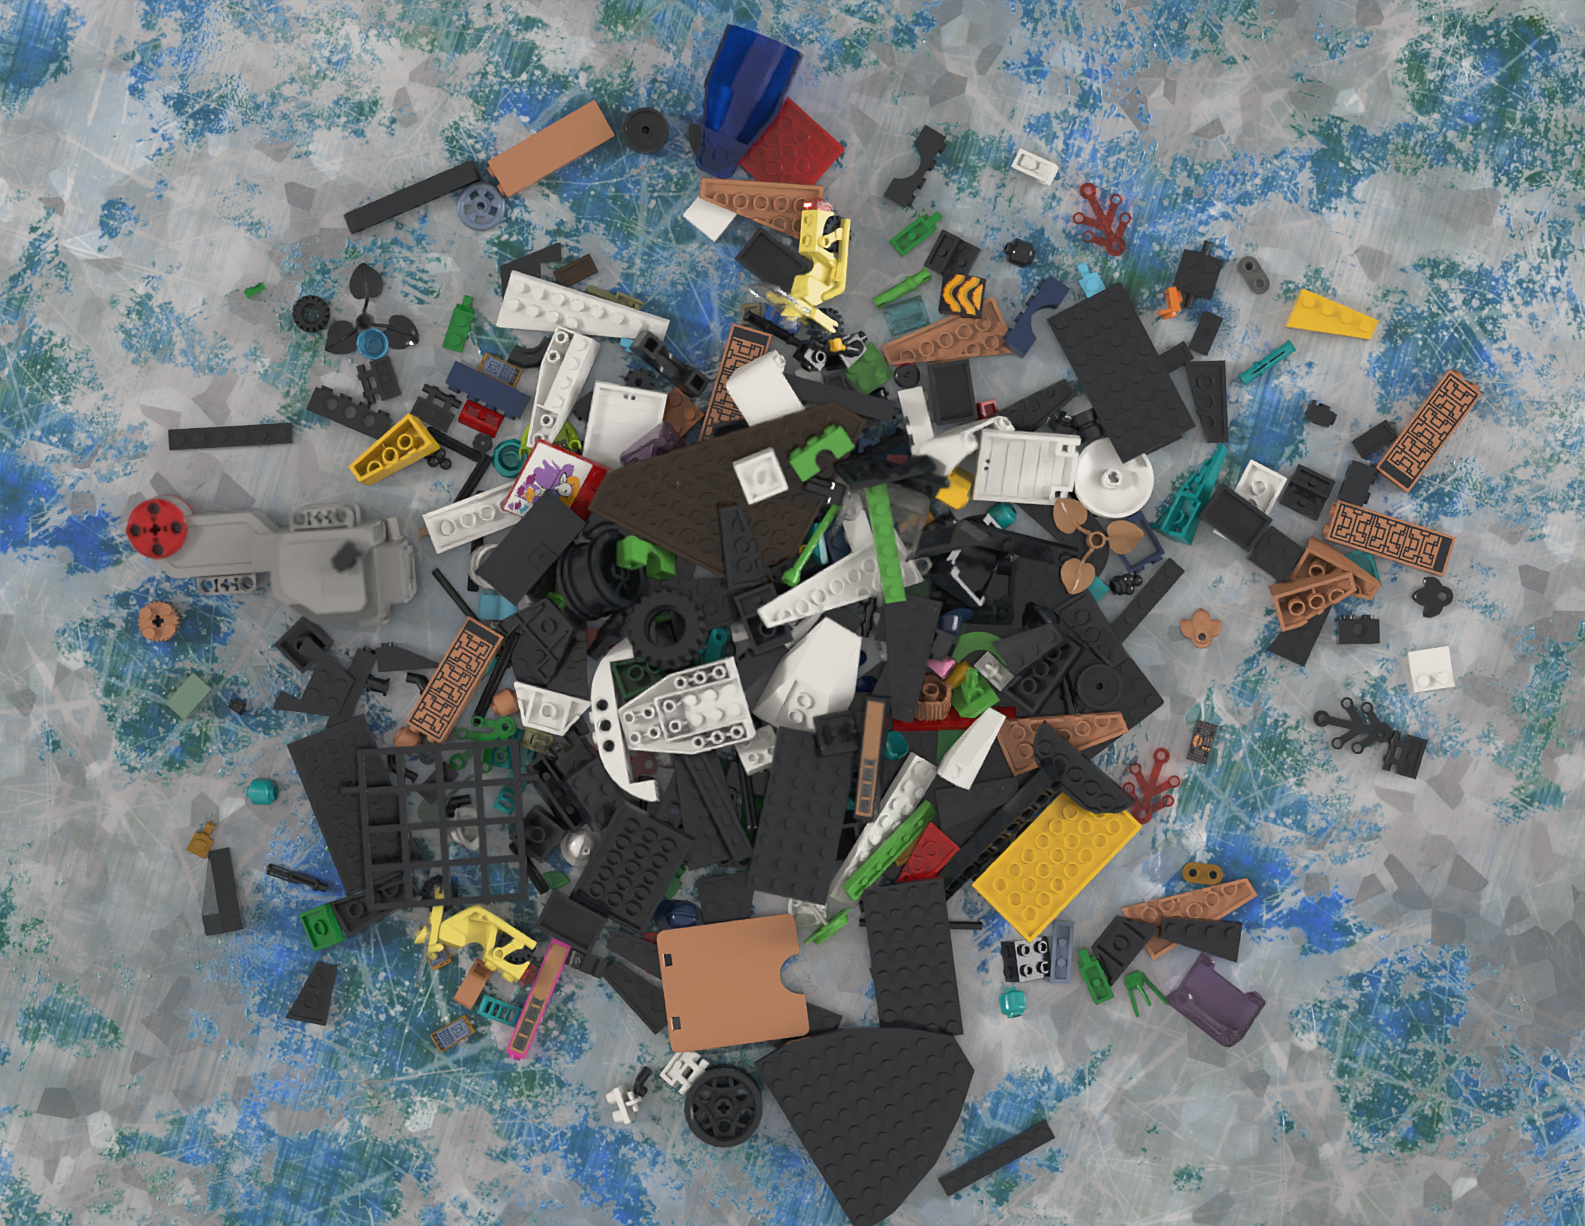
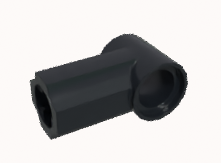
[803,477,847,506]

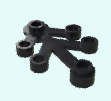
[1313,697,1392,754]

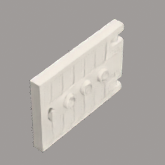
[581,380,667,469]
[971,429,1081,505]

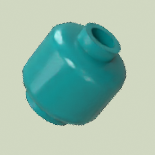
[986,501,1017,529]
[246,779,279,805]
[998,987,1027,1018]

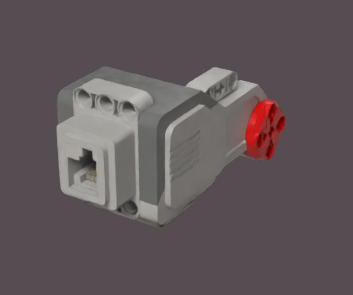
[125,494,417,627]

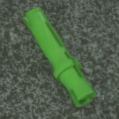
[872,267,932,309]

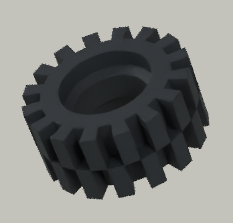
[292,295,331,333]

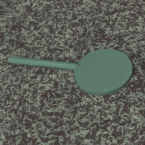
[418,774,473,823]

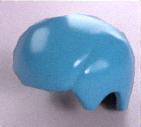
[356,328,389,360]

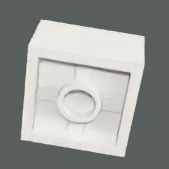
[733,447,788,504]

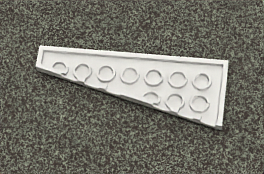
[496,270,670,341]
[757,529,924,628]

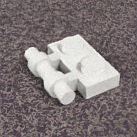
[660,1051,709,1096]

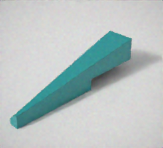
[1150,445,1228,546]

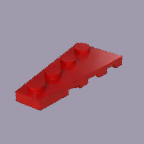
[895,820,960,883]

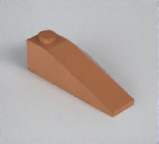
[1290,536,1381,600]
[1268,571,1356,632]

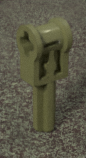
[585,285,645,310]
[519,726,572,755]

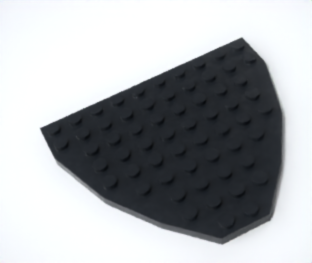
[754,1026,975,1226]

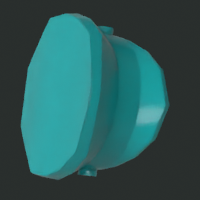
[492,439,528,478]

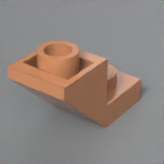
[453,958,494,1010]

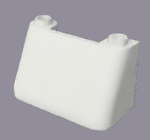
[726,349,812,426]
[919,416,1015,477]

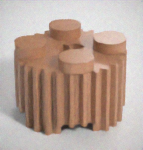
[137,601,182,642]
[914,673,951,721]

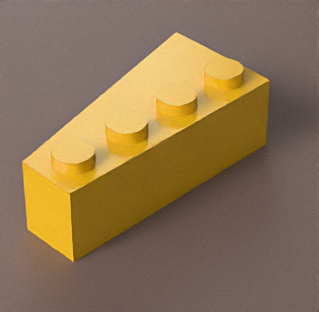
[1284,289,1379,341]
[348,413,441,486]
[934,465,974,511]

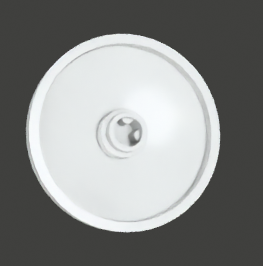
[1073,437,1154,519]

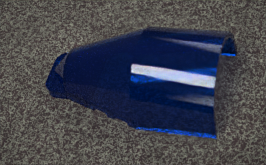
[695,23,804,179]

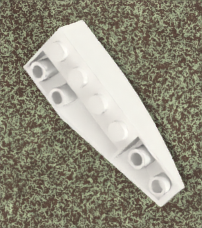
[526,326,601,448]

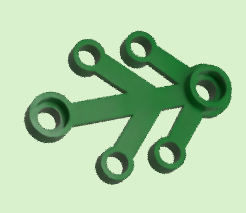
[450,715,517,774]

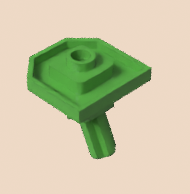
[951,667,1000,718]

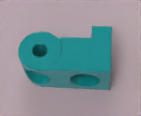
[704,626,732,663]

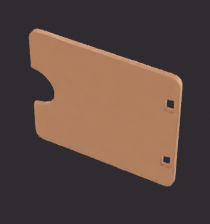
[657,913,809,1053]

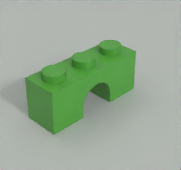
[788,424,855,482]
[617,536,676,581]

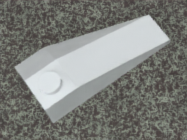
[936,708,1006,790]

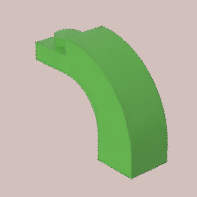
[952,631,1010,671]

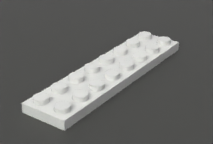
[828,752,938,909]

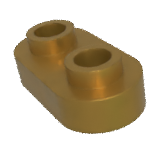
[1181,862,1223,885]

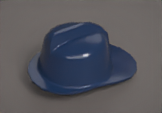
[934,608,973,637]
[653,899,703,930]

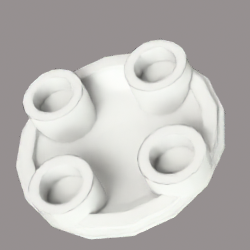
[788,899,828,928]

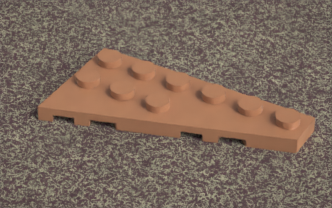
[699,177,824,240]
[881,296,1013,365]
[997,711,1129,776]
[1121,878,1258,960]

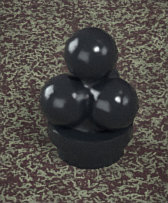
[423,448,452,470]
[1109,573,1143,596]

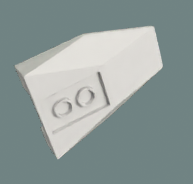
[752,617,862,734]
[618,656,756,754]

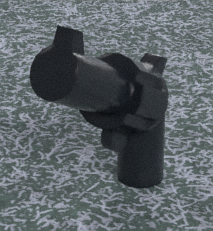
[387,754,418,784]

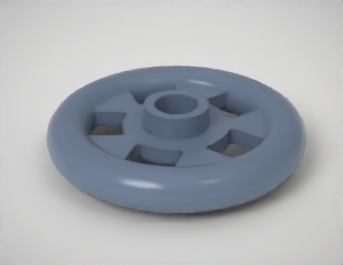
[456,182,506,231]

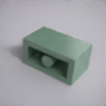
[166,672,214,720]

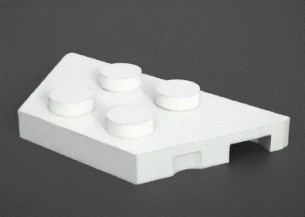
[514,680,591,736]

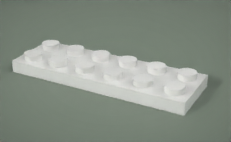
[422,480,522,554]

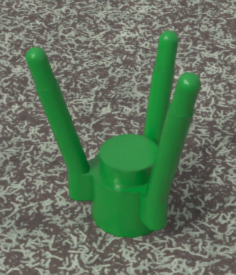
[1124,969,1170,1017]

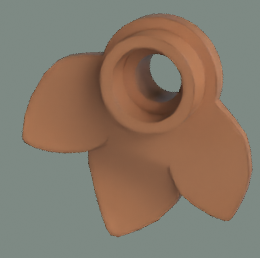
[1180,608,1221,649]

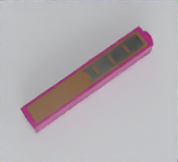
[506,937,571,1061]

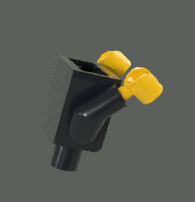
[825,331,868,371]

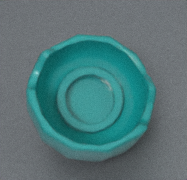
[885,730,908,761]

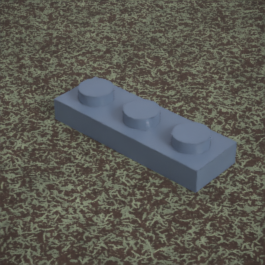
[1049,921,1074,984]

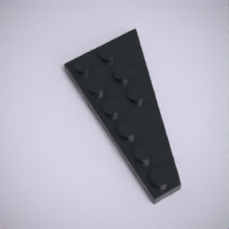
[697,871,754,925]

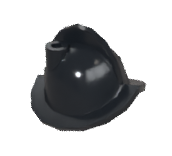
[1022,601,1060,632]

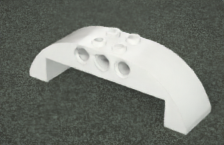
[589,638,662,802]

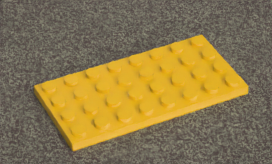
[971,791,1143,943]

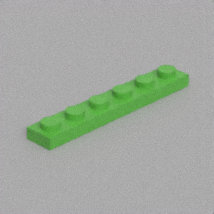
[865,483,906,604]
[842,800,938,902]

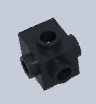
[792,340,830,372]
[624,367,655,390]

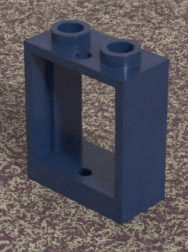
[1104,510,1165,575]

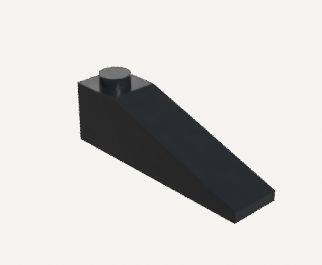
[202,847,246,936]

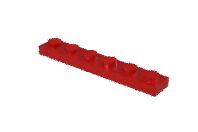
[893,707,1017,732]

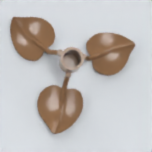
[1053,498,1145,595]

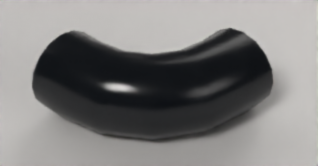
[507,336,551,369]

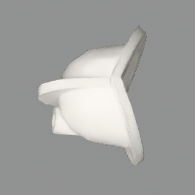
[447,807,479,851]
[560,824,601,867]

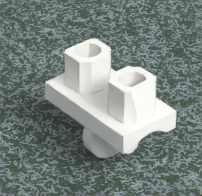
[974,651,1015,691]
[606,1083,642,1124]

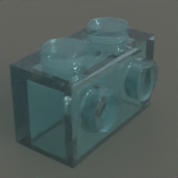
[882,295,931,337]

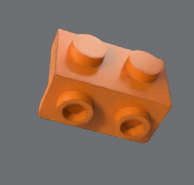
[1156,286,1182,320]

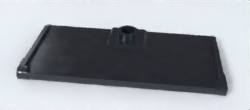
[475,489,587,606]

